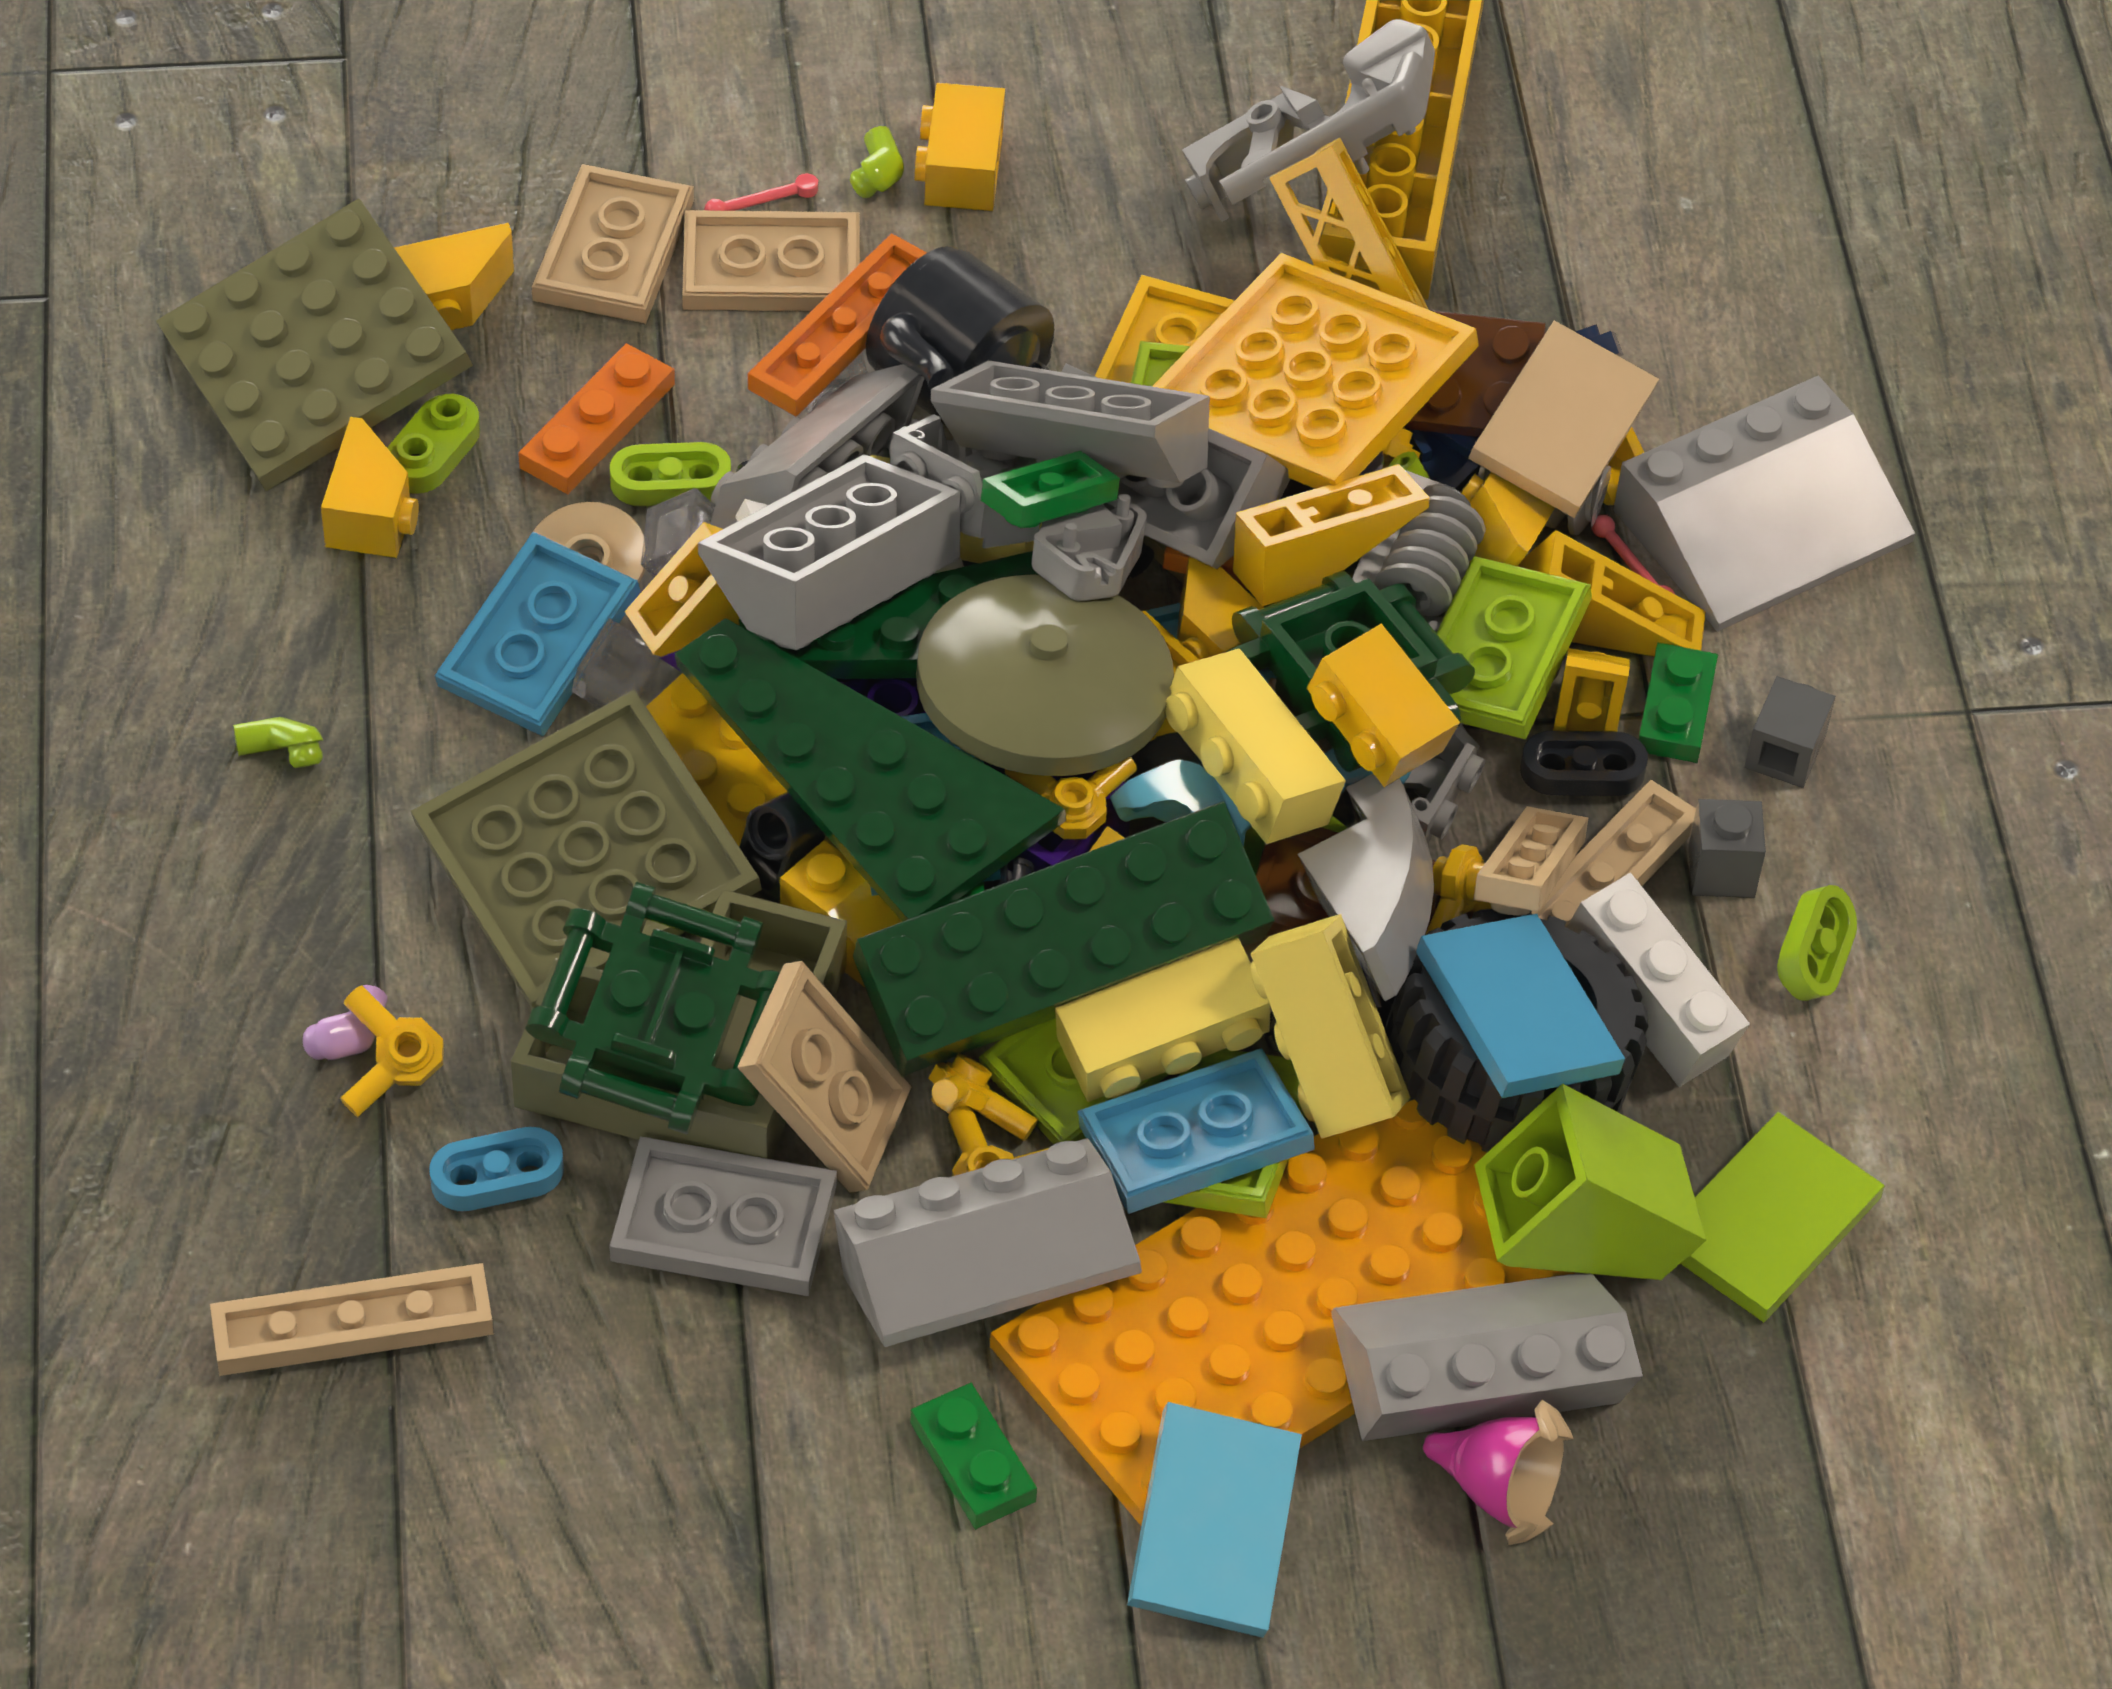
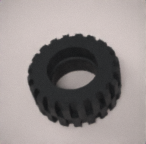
[1385,909,1649,1152]

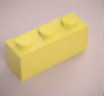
[1165,648,1346,844]
[1251,914,1410,1139]
[1055,937,1270,1102]

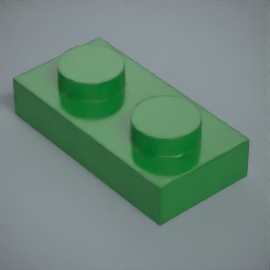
[981,451,1120,529]
[1638,642,1718,763]
[910,1382,1037,1530]

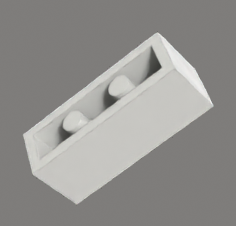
[1566,872,1750,1087]

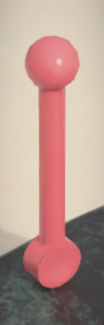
[704,173,818,211]
[1592,515,1675,594]

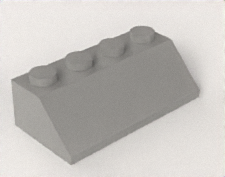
[931,361,1210,488]
[1013,363,1290,569]
[710,364,924,529]
[698,454,960,650]
[834,1138,1142,1347]
[1331,1273,1643,1441]

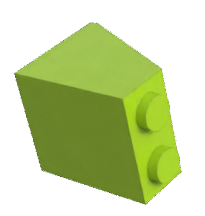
[1474,1084,1707,1280]

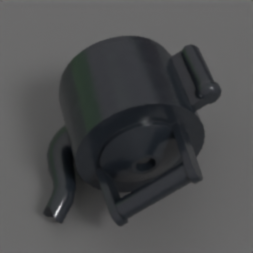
[866,246,1055,427]

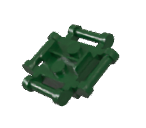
[1227,571,1475,772]
[525,882,780,1135]

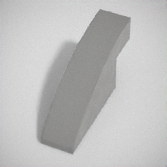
[1298,774,1434,1001]

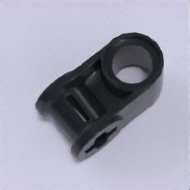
[739,792,826,904]

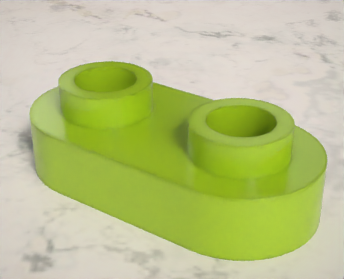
[388,394,480,494]
[610,442,731,506]
[1777,885,1857,1001]

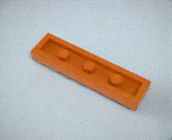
[748,233,927,417]

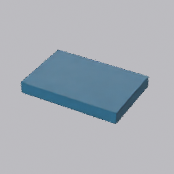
[435,532,641,736]
[1416,914,1625,1098]
[1078,1048,1315,1214]

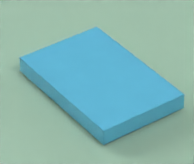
[1127,1402,1302,1638]

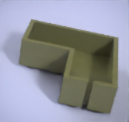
[511,889,847,1159]

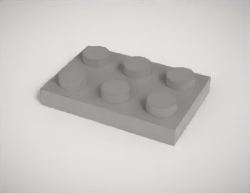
[609,1136,837,1296]

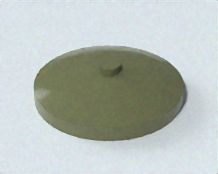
[916,575,1174,776]

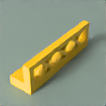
[1269,138,1429,310]

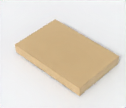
[532,164,694,324]
[682,210,860,311]
[1468,320,1659,518]
[737,961,911,1192]

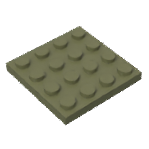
[156,198,473,491]
[411,689,762,1009]

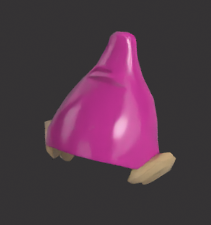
[1423,1400,1573,1545]

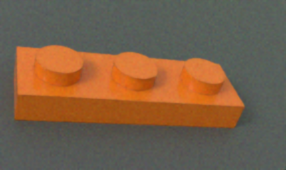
[518,343,675,494]

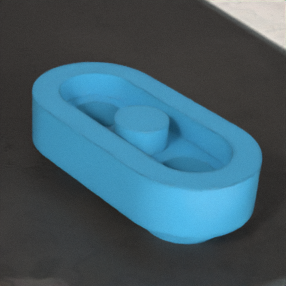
[429,1127,564,1211]

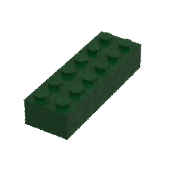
[853,801,1275,1077]

